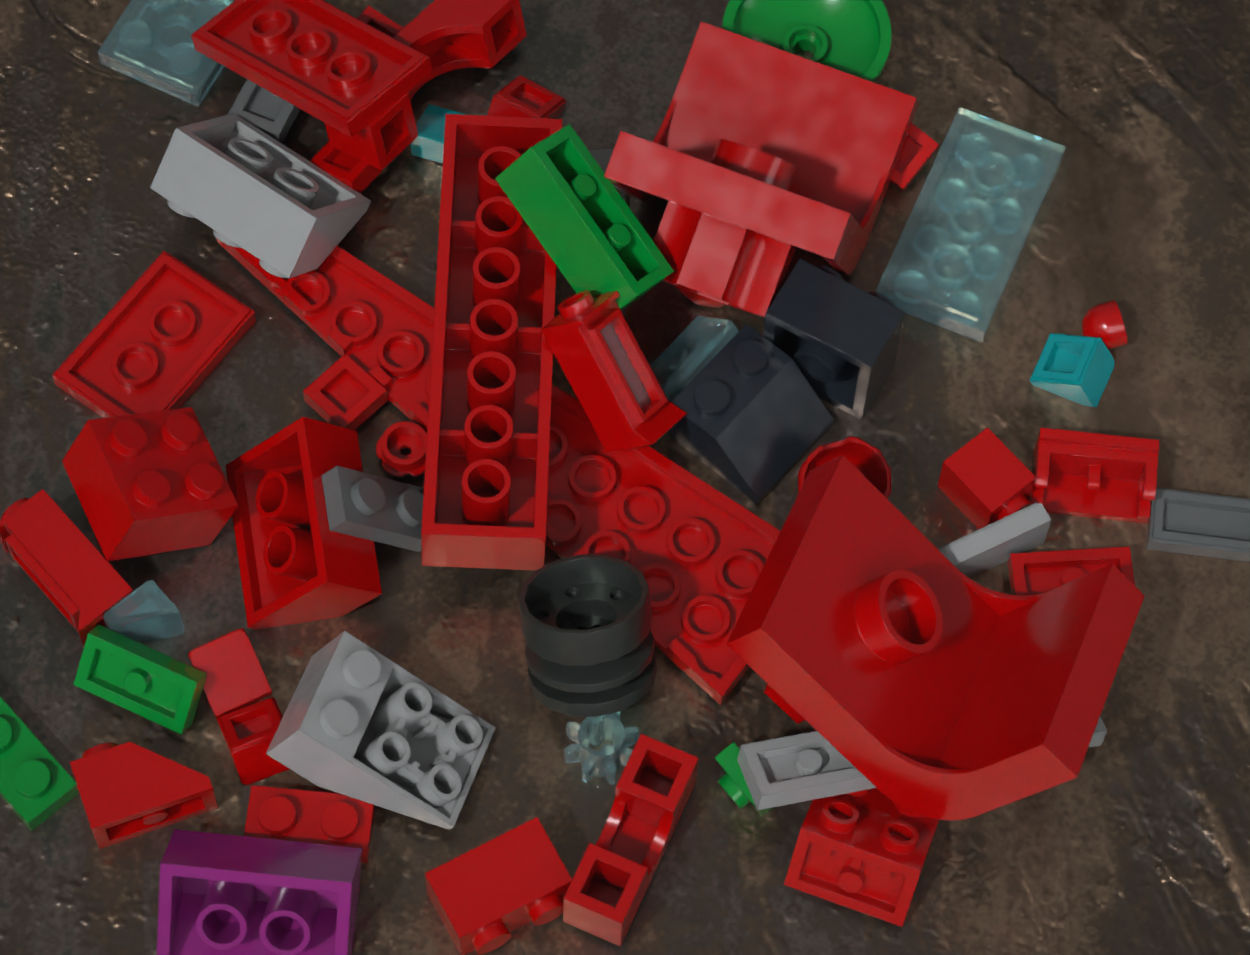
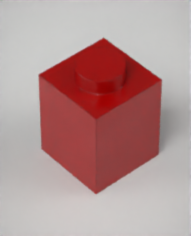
[937,427,1036,530]

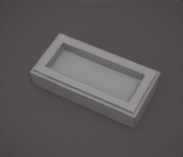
[938,503,1051,579]

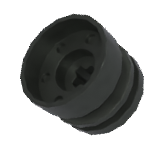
[518,555,657,717]

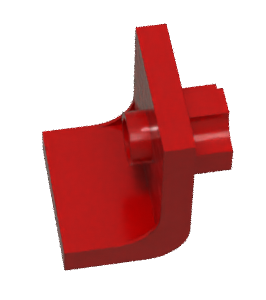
[604,21,919,318]
[727,455,1145,820]

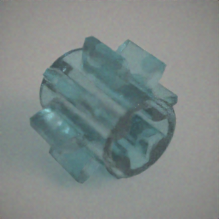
[564,711,639,785]

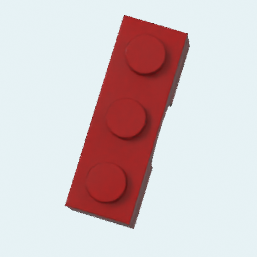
[563,734,699,947]

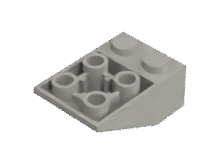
[266,631,496,830]

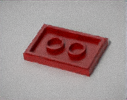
[52,251,256,418]

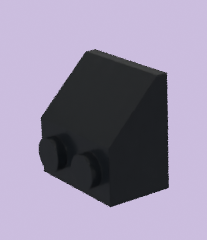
[668,324,834,505]

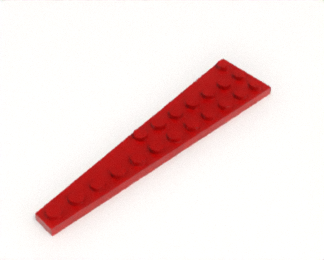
[216,238,780,705]

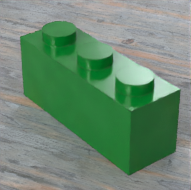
[495,124,674,310]

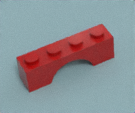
[325,0,527,170]

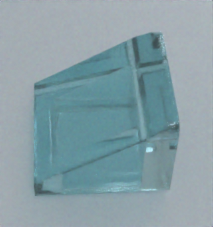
[103,580,185,642]

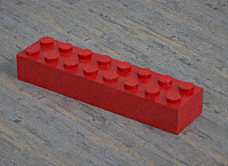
[421,114,562,571]

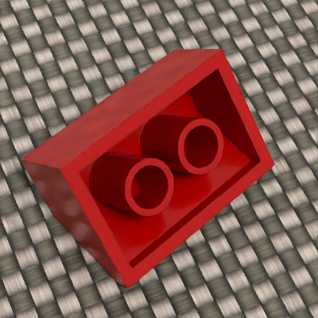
[225,417,382,630]

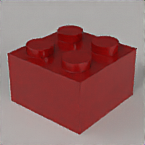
[62,407,239,561]

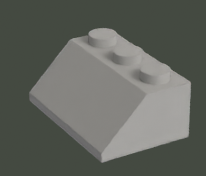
[150,113,371,278]

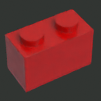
[425,817,572,955]

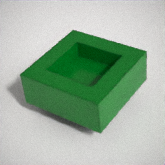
[715,742,772,816]

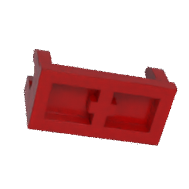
[1030,427,1160,524]

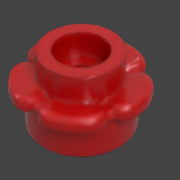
[376,421,427,478]

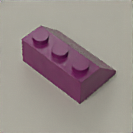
[157,829,362,955]

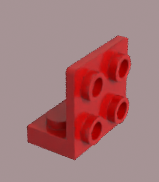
[784,788,940,927]

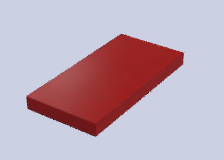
[191,0,433,138]

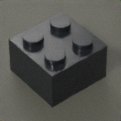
[763,259,905,420]

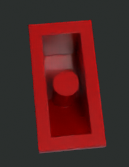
[70,742,218,849]

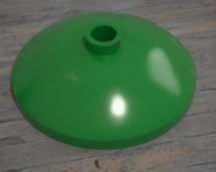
[722,0,892,83]

